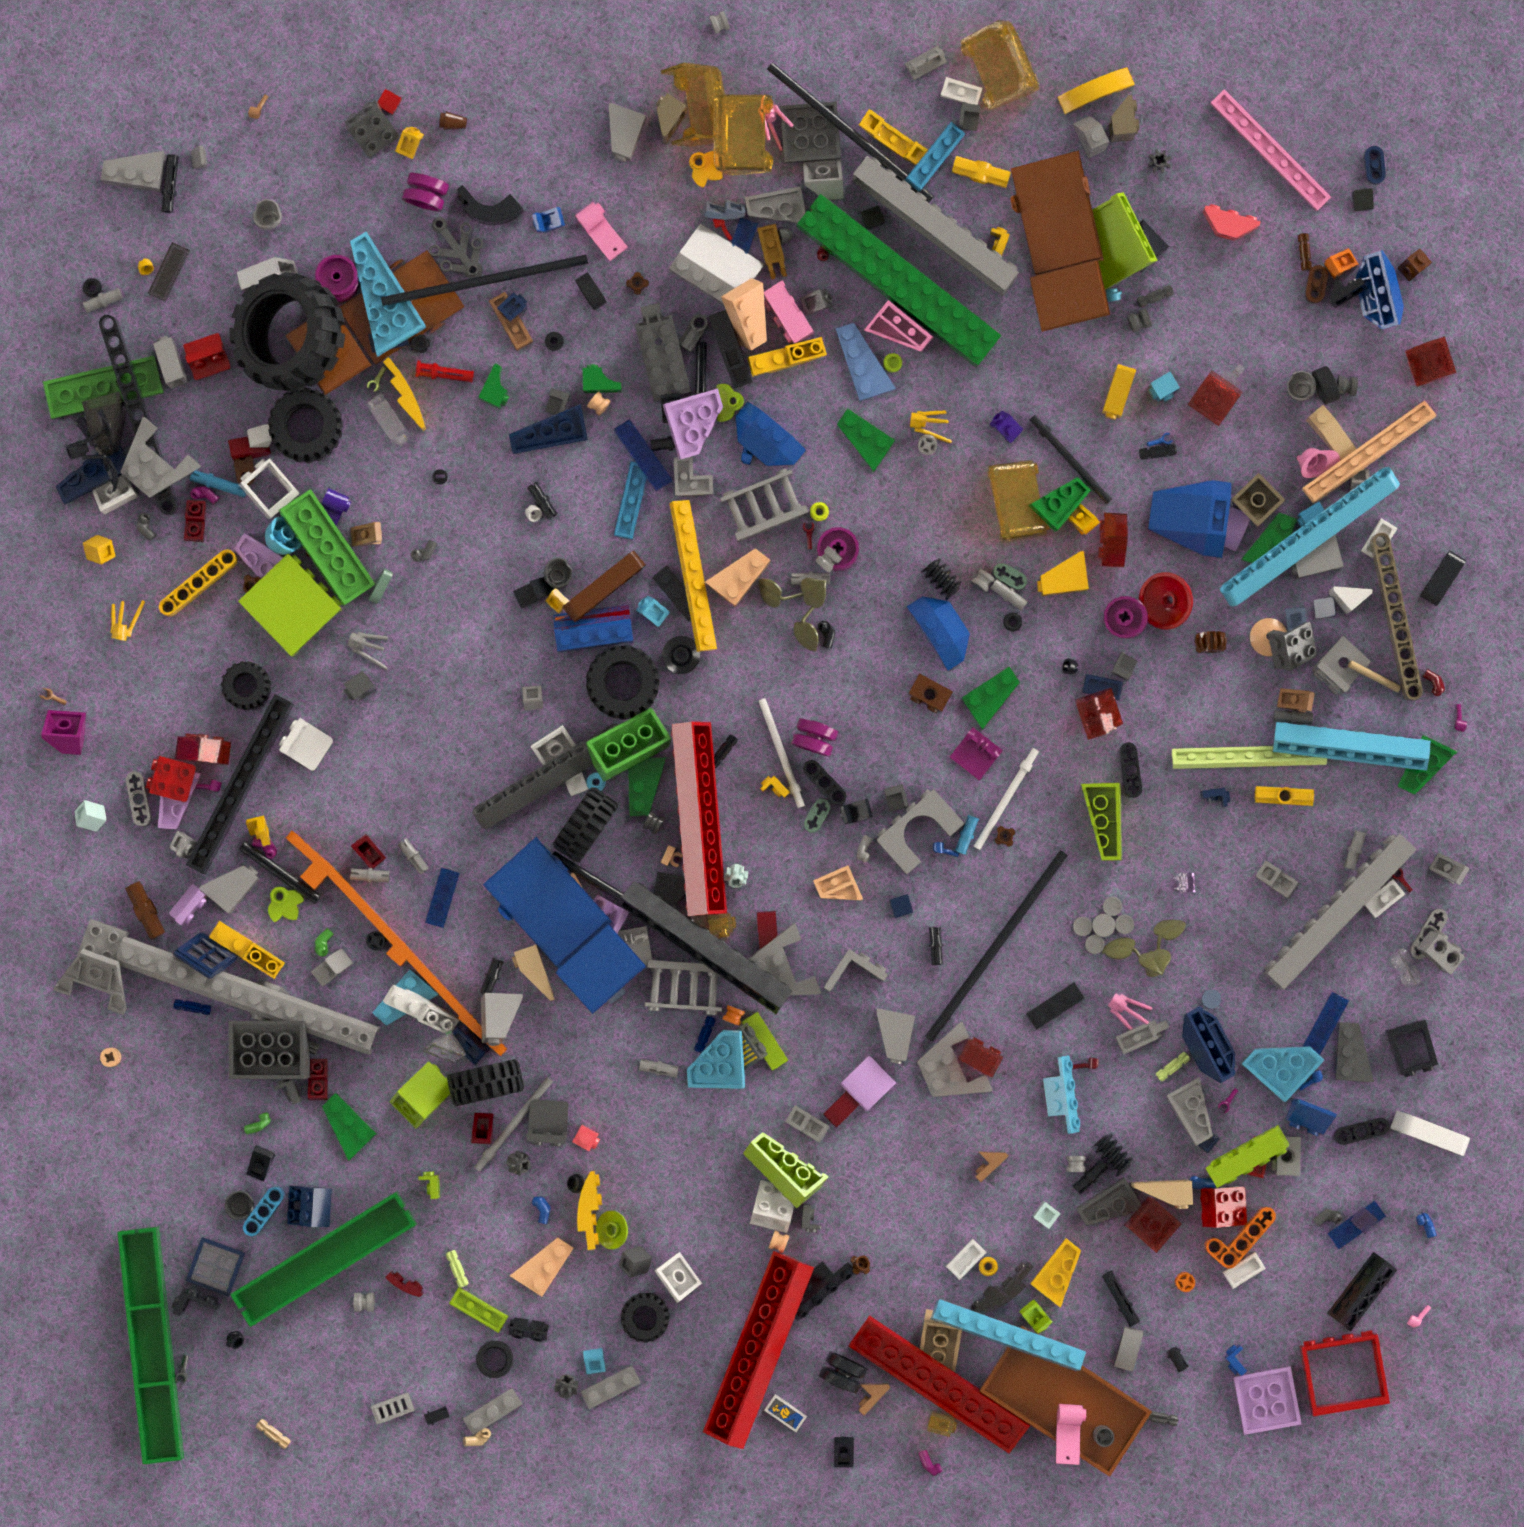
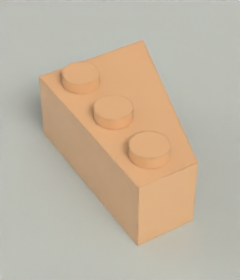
[721,278,767,351]
[705,548,771,607]

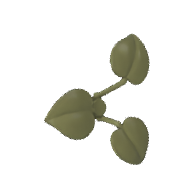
[759,578,826,651]
[1102,919,1186,977]

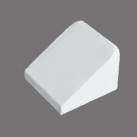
[247,424,272,447]

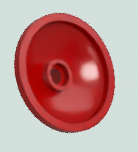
[1139,572,1193,630]

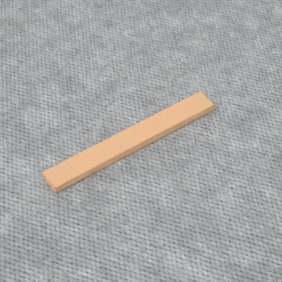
[1302,400,1436,504]

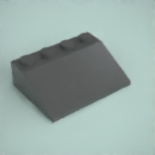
[228,1021,310,1079]

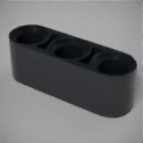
[1420,550,1466,606]
[803,760,847,806]

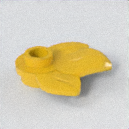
[689,151,723,188]

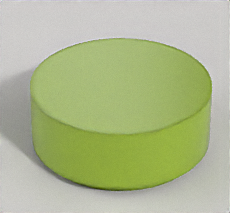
[883,353,902,373]

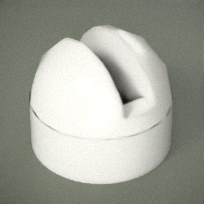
[525,505,542,522]

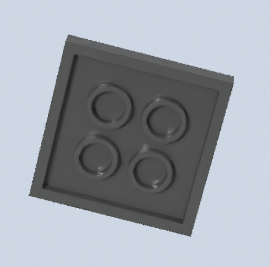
[780,101,841,164]

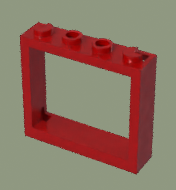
[1299,1330,1390,1416]

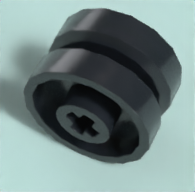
[818,1351,868,1394]

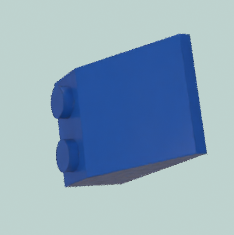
[1285,1098,1337,1136]

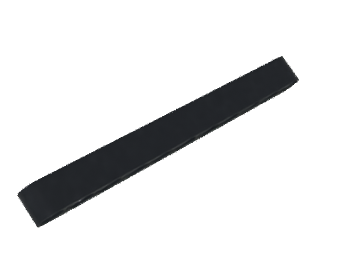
[99,315,179,515]

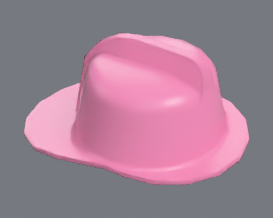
[1297,448,1340,478]

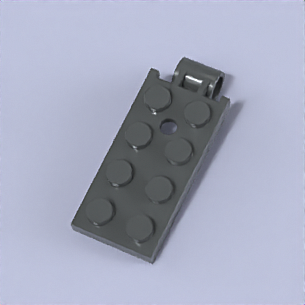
[635,303,691,401]

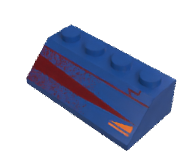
[553,604,634,653]

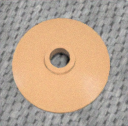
[1250,618,1287,656]

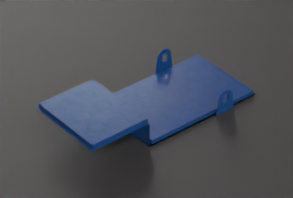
[483,837,646,1014]

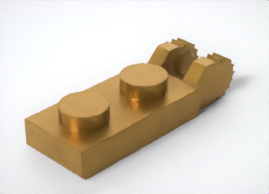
[757,224,787,280]

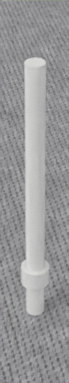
[759,698,805,808]
[974,748,1039,850]

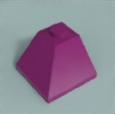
[41,710,86,755]

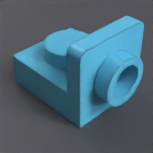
[636,596,670,627]

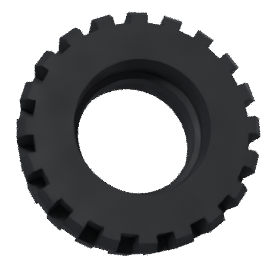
[268,388,343,463]
[586,645,660,719]
[553,787,618,863]
[447,1059,524,1107]

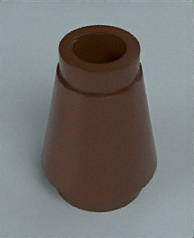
[439,111,467,130]

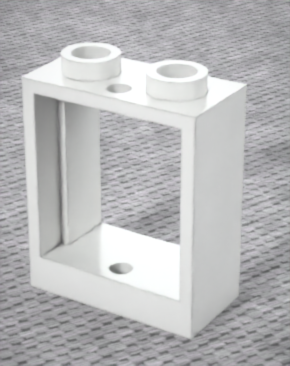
[239,458,300,520]

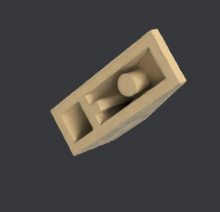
[1306,405,1356,461]
[512,945,555,1001]

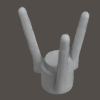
[348,632,388,670]

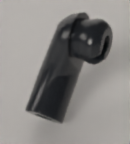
[818,621,836,649]

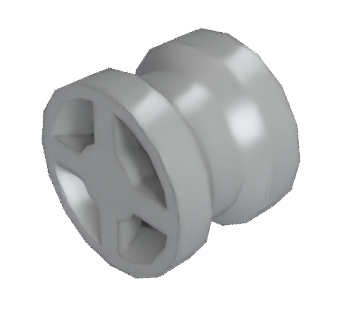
[709,11,730,34]
[918,434,937,455]
[971,569,995,592]
[1066,1156,1085,1172]

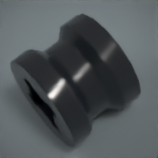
[366,931,386,951]

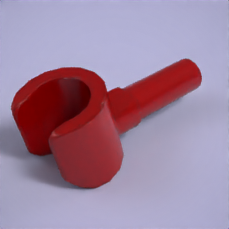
[713,219,733,241]

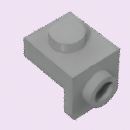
[169,831,197,859]

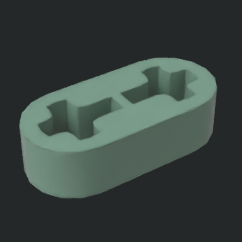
[993,563,1027,590]
[368,568,393,605]
[804,799,830,833]

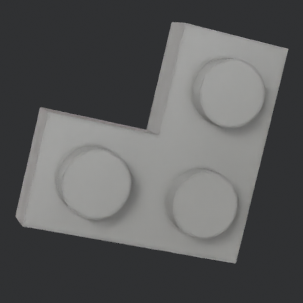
[673,457,713,497]

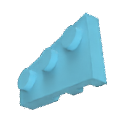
[372,969,439,1026]

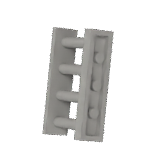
[720,469,809,542]
[644,960,722,1015]

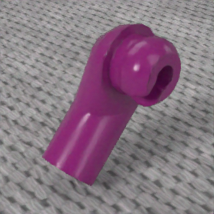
[190,486,220,505]
[918,1450,942,1476]

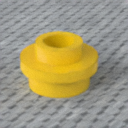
[979,1257,998,1276]

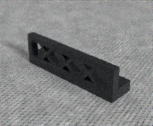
[1327,1252,1397,1331]

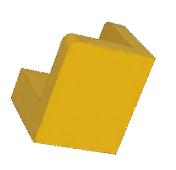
[83,535,116,565]

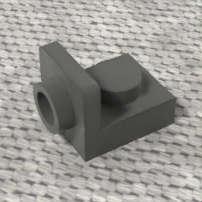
[800,289,833,316]
[274,1079,302,1104]
[801,1204,821,1233]

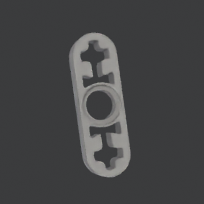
[126,771,151,827]
[1410,909,1448,959]

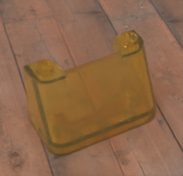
[960,20,1040,110]
[714,94,773,176]
[987,460,1050,544]

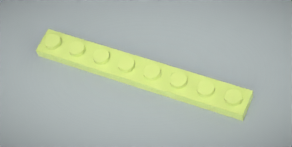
[1171,746,1327,769]

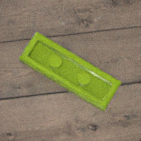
[742,1012,789,1071]
[449,1287,509,1333]

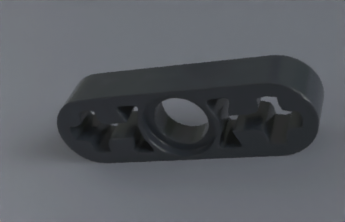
[1119,742,1142,798]
[1334,1118,1390,1145]

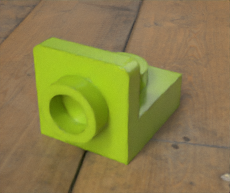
[418,1171,440,1199]

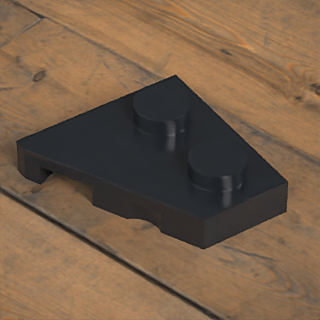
[654,872,685,906]

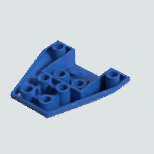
[1148,480,1231,558]

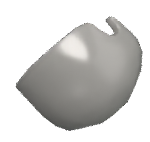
[253,199,282,230]
[1287,370,1316,402]

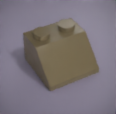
[656,93,687,144]
[1231,473,1285,527]

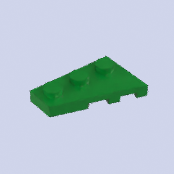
[837,408,895,472]
[1241,512,1297,564]
[628,757,666,816]
[322,1093,377,1161]

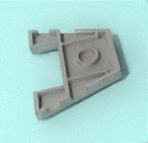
[120,417,201,498]
[748,923,821,995]
[53,949,127,1015]
[917,1022,993,1097]

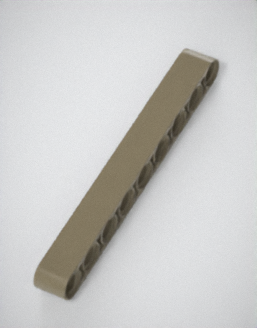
[1370,533,1423,701]

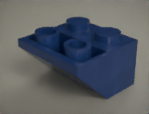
[287,1185,332,1227]

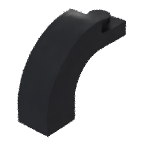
[457,185,524,225]

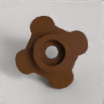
[626,272,649,295]
[243,575,261,593]
[995,826,1015,847]
[850,1255,870,1275]

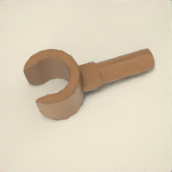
[248,94,269,119]
[39,688,67,705]

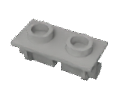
[905,46,947,80]

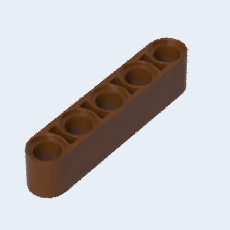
[562,550,646,623]

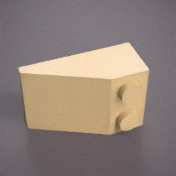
[1130,1180,1193,1209]
[920,1309,962,1372]

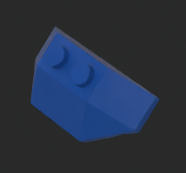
[1356,250,1404,330]
[736,402,806,466]
[906,596,970,671]

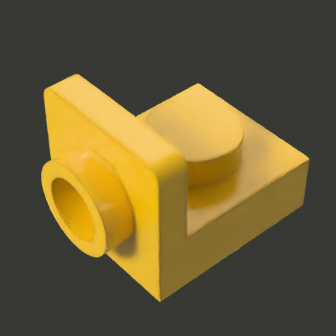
[395,127,424,159]
[990,227,1010,255]
[760,776,790,798]
[246,815,270,846]

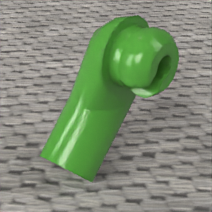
[315,928,334,957]
[244,1112,271,1135]

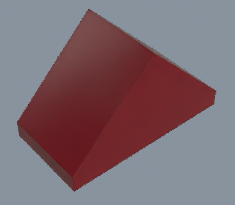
[351,834,386,868]
[471,1112,494,1144]

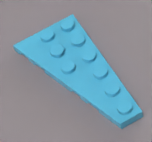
[350,232,426,357]

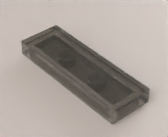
[148,242,190,302]

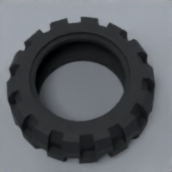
[229,272,345,392]

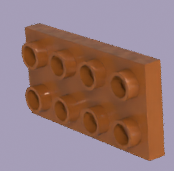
[979,1325,1152,1477]

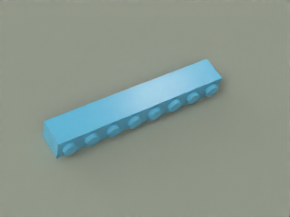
[1273,722,1430,771]
[930,1299,1086,1371]

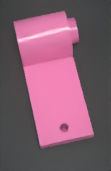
[575,202,628,261]
[1056,1404,1086,1465]

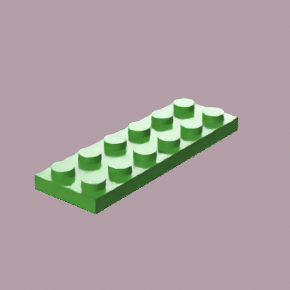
[43,356,164,420]
[278,489,376,606]

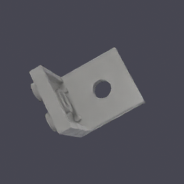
[1311,636,1371,696]
[823,949,888,992]

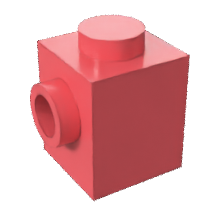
[573,1124,600,1151]

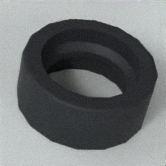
[575,272,607,310]
[1312,366,1340,405]
[476,1341,513,1378]

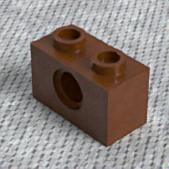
[908,673,953,714]

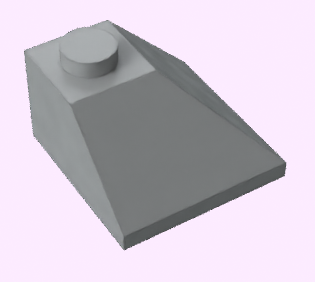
[803,159,844,200]

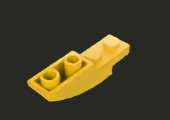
[747,337,827,377]
[209,920,285,979]
[577,1171,602,1250]

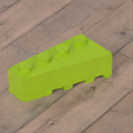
[1081,783,1122,861]
[1206,1125,1290,1188]
[743,1132,829,1208]

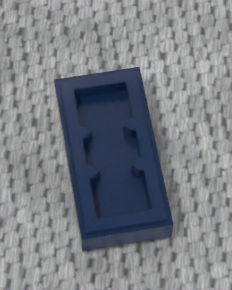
[1082,674,1124,701]

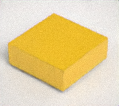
[546,588,569,614]

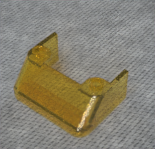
[661,62,731,147]

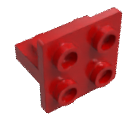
[183,333,231,381]

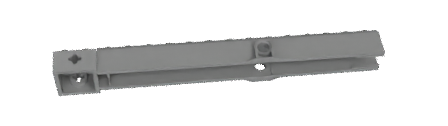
[77,919,381,1055]

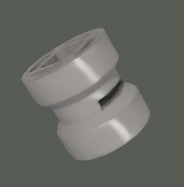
[815,546,842,573]
[354,1293,375,1312]

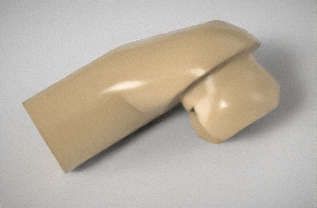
[463,1428,491,1446]

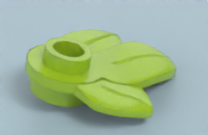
[716,384,744,422]
[268,887,304,922]

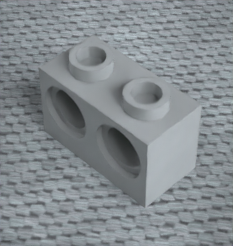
[1417,931,1465,975]

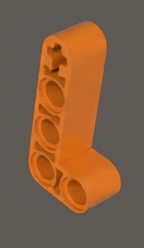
[1204,1206,1276,1269]

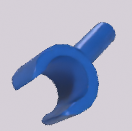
[1147,433,1173,447]
[741,447,753,465]
[933,842,959,857]
[1299,1070,1323,1090]

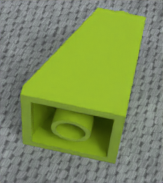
[389,1061,450,1129]

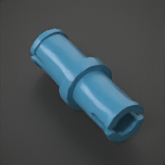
[954,815,979,855]

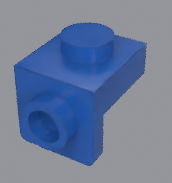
[532,207,565,233]
[1225,1344,1247,1376]

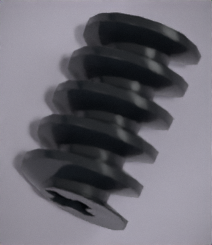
[921,558,962,601]
[1092,1133,1133,1177]

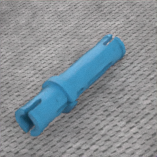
[190,470,246,498]

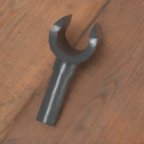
[175,1355,189,1384]

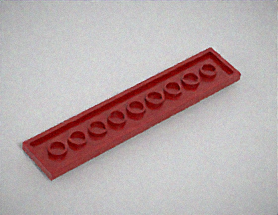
[848,1315,1030,1454]

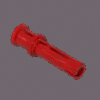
[415,360,474,383]

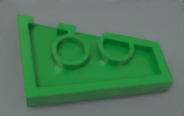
[1028,477,1091,531]
[961,666,1020,730]
[1397,735,1457,795]

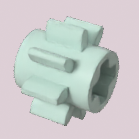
[724,864,748,888]

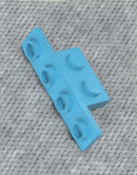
[1043,1055,1080,1134]

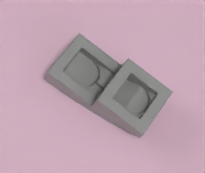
[1255,861,1299,899]
[785,1105,830,1143]
[1114,1326,1143,1371]

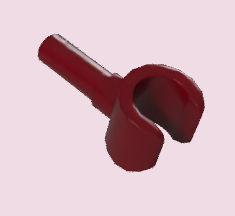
[803,522,814,549]
[1392,868,1413,893]
[1072,1058,1099,1070]

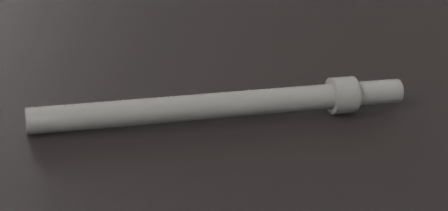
[474,1077,553,1172]

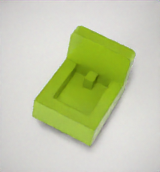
[1019,1299,1052,1334]

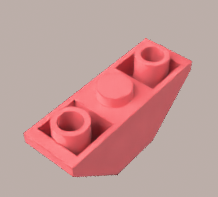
[1203,204,1261,241]

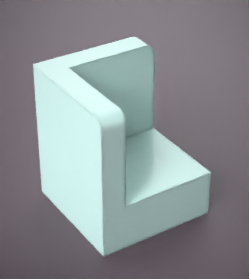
[74,800,106,831]
[1032,1201,1061,1229]

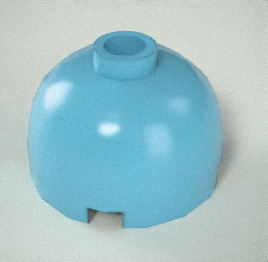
[265,517,302,555]

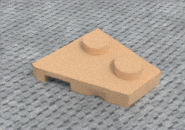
[813,865,863,900]

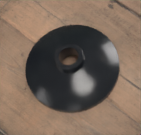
[662,636,700,674]

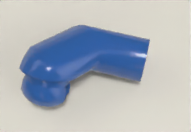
[1189,1176,1217,1190]
[532,1196,551,1224]
[1416,1213,1437,1238]

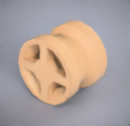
[587,392,611,416]
[100,1048,121,1067]
[769,1230,789,1253]

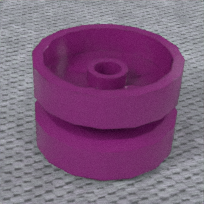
[402,172,449,212]
[315,255,359,302]
[817,527,859,571]
[1104,596,1148,639]
[791,718,838,757]

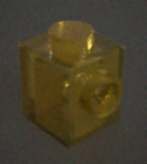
[708,913,736,938]
[927,1411,957,1437]

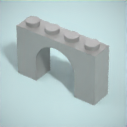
[876,789,965,875]

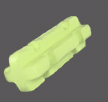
[1156,1052,1190,1081]
[446,1250,468,1288]

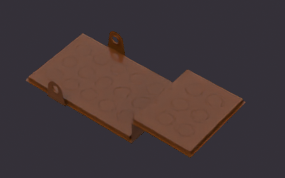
[1011,150,1110,332]
[285,250,465,395]

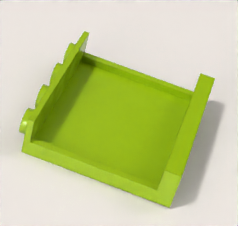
[1081,192,1158,290]
[238,554,342,657]

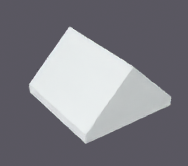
[92,475,139,514]
[1329,587,1372,614]
[531,725,576,765]
[655,1252,702,1302]

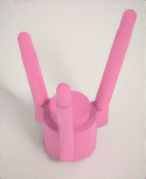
[758,103,793,151]
[1108,993,1152,1030]

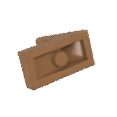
[351,522,382,547]
[1277,688,1315,712]
[975,1151,1008,1182]
[858,1383,891,1416]

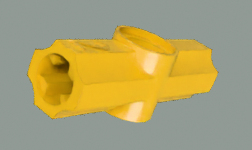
[951,156,1011,188]
[1254,786,1314,806]

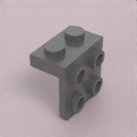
[345,100,399,157]
[1268,622,1317,671]
[527,1099,569,1146]

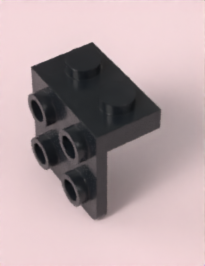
[172,1287,221,1316]

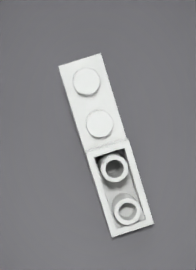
[383,985,459,1036]

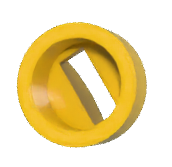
[138,258,154,275]

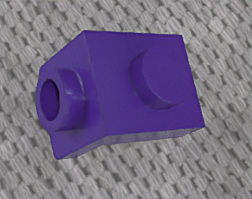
[990,411,1024,443]

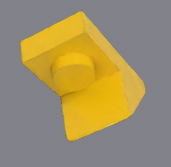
[1068,503,1100,535]

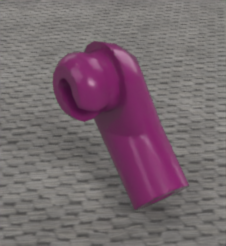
[252,836,277,859]

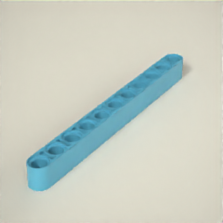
[1220,467,1400,606]

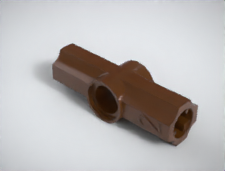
[125,881,166,940]

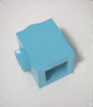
[1148,372,1180,402]

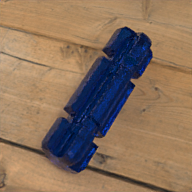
[173,999,211,1015]
[694,1016,716,1053]

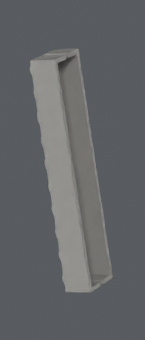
[852,156,1019,297]
[1263,834,1417,990]

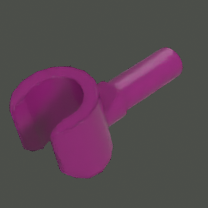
[1454,704,1467,732]
[195,780,222,792]
[1218,1088,1238,1113]

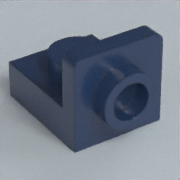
[497,292,527,323]
[1200,787,1230,807]

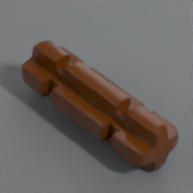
[1298,233,1312,271]

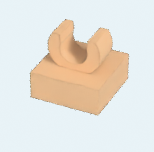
[661,845,683,867]

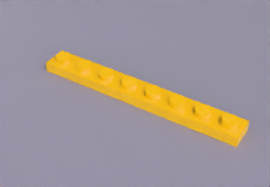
[669,500,717,652]

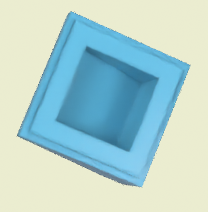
[583,1348,606,1374]

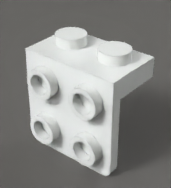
[279,718,333,771]

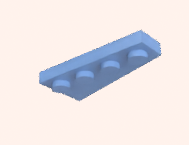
[835,323,896,401]

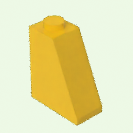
[1102,364,1136,420]
[1037,551,1089,596]

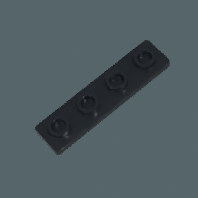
[795,1261,853,1321]

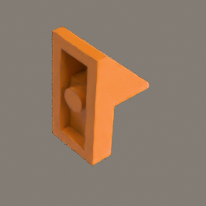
[1324,248,1359,279]

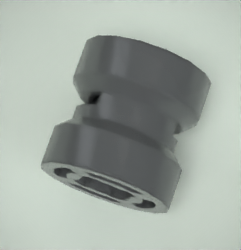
[1127,309,1152,333]
[1337,375,1358,396]
[1092,1425,1114,1447]

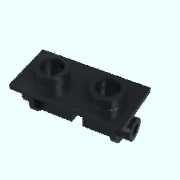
[508,1317,549,1342]

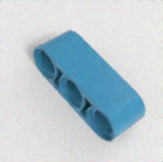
[243,1187,285,1236]

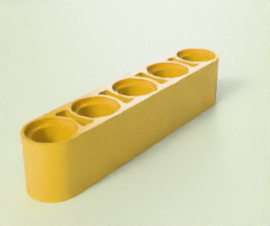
[159,549,238,617]

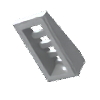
[371,1392,415,1425]

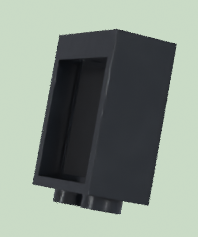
[1386,1020,1438,1077]

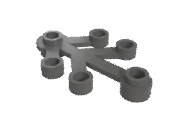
[429,217,483,279]

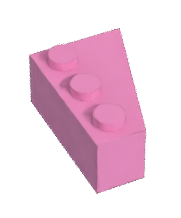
[764,280,814,344]
[865,300,934,352]

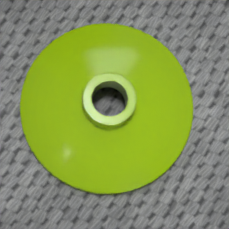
[596,1211,628,1249]

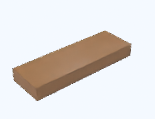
[489,292,533,351]

